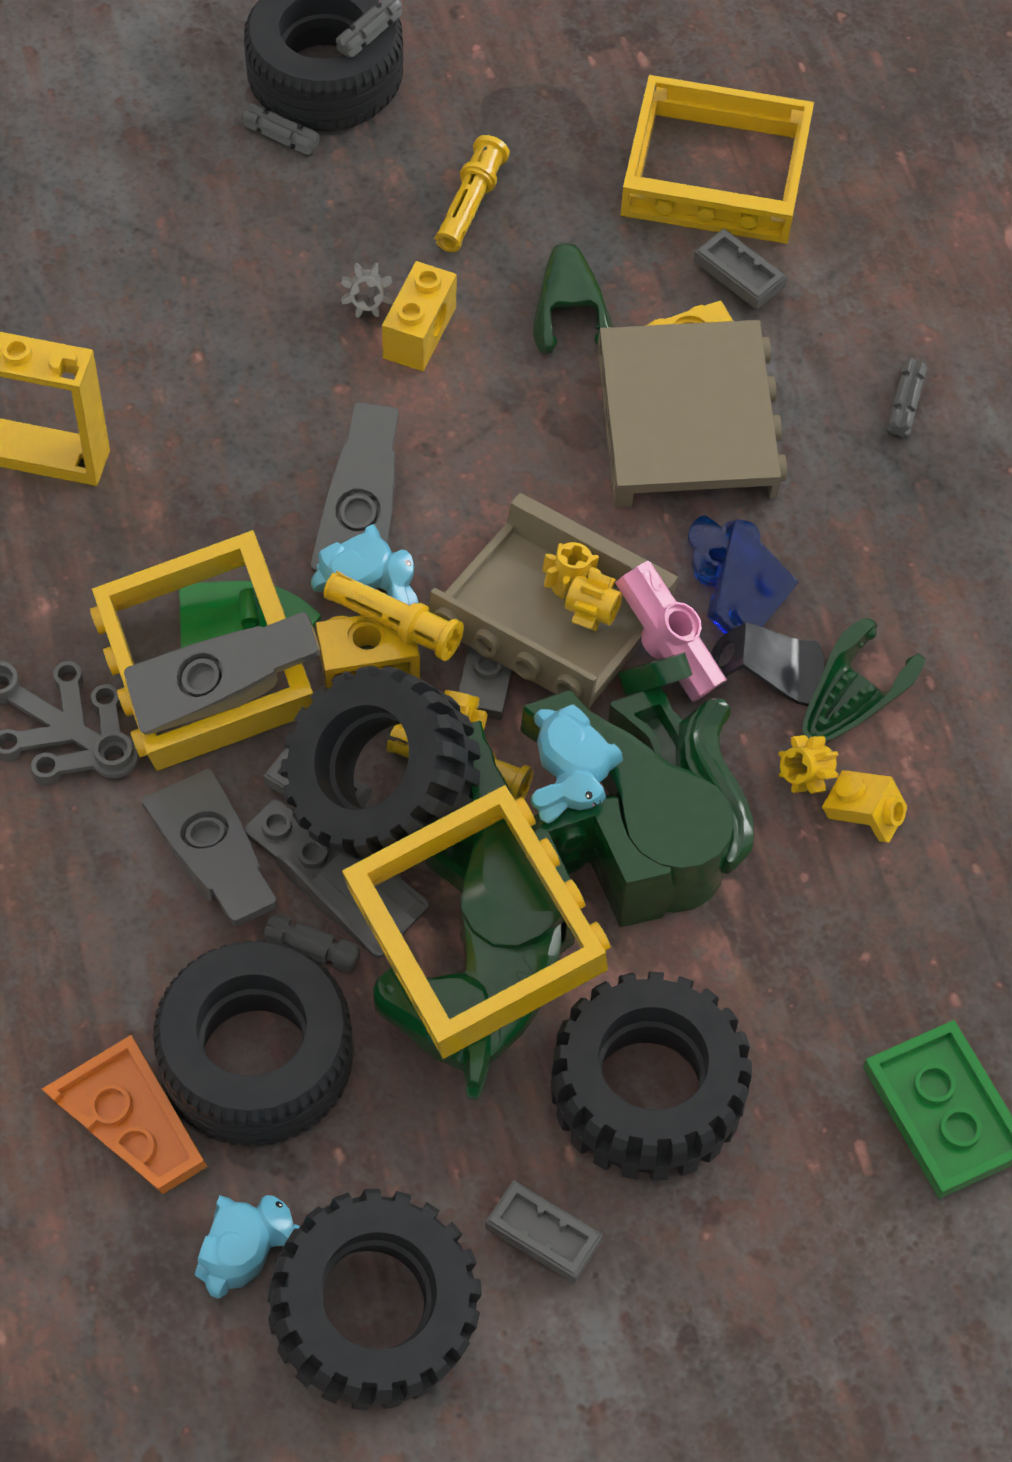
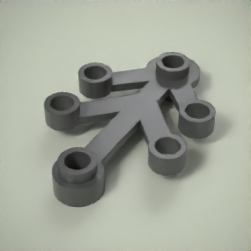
[0,661,139,786]

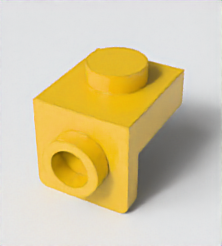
[822,770,907,843]

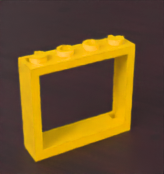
[620,75,814,244]
[0,332,110,486]
[90,530,313,771]
[342,785,611,1059]

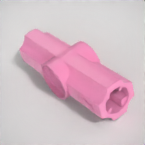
[615,561,727,702]

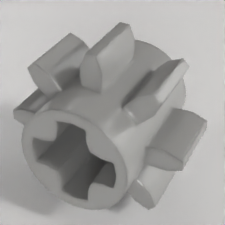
[341,262,393,318]

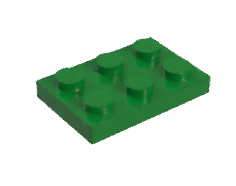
[863,1020,1012,1199]

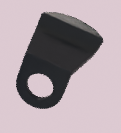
[711,622,825,706]

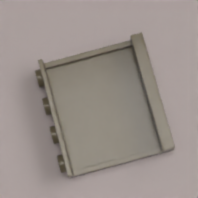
[597,320,787,508]
[429,493,679,709]

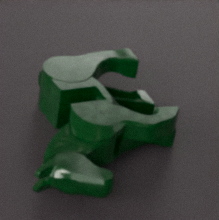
[373,687,754,1101]

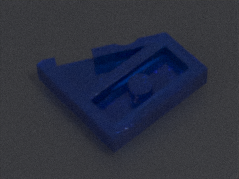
[707,519,799,634]

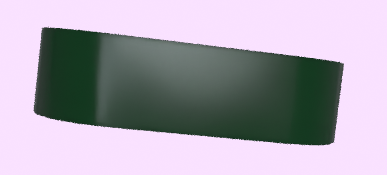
[617,652,693,696]

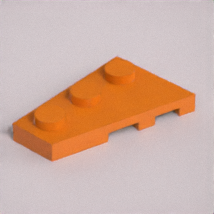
[42,1035,208,1194]

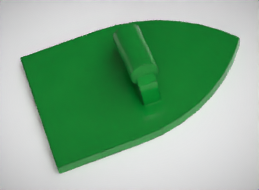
[179,581,321,648]

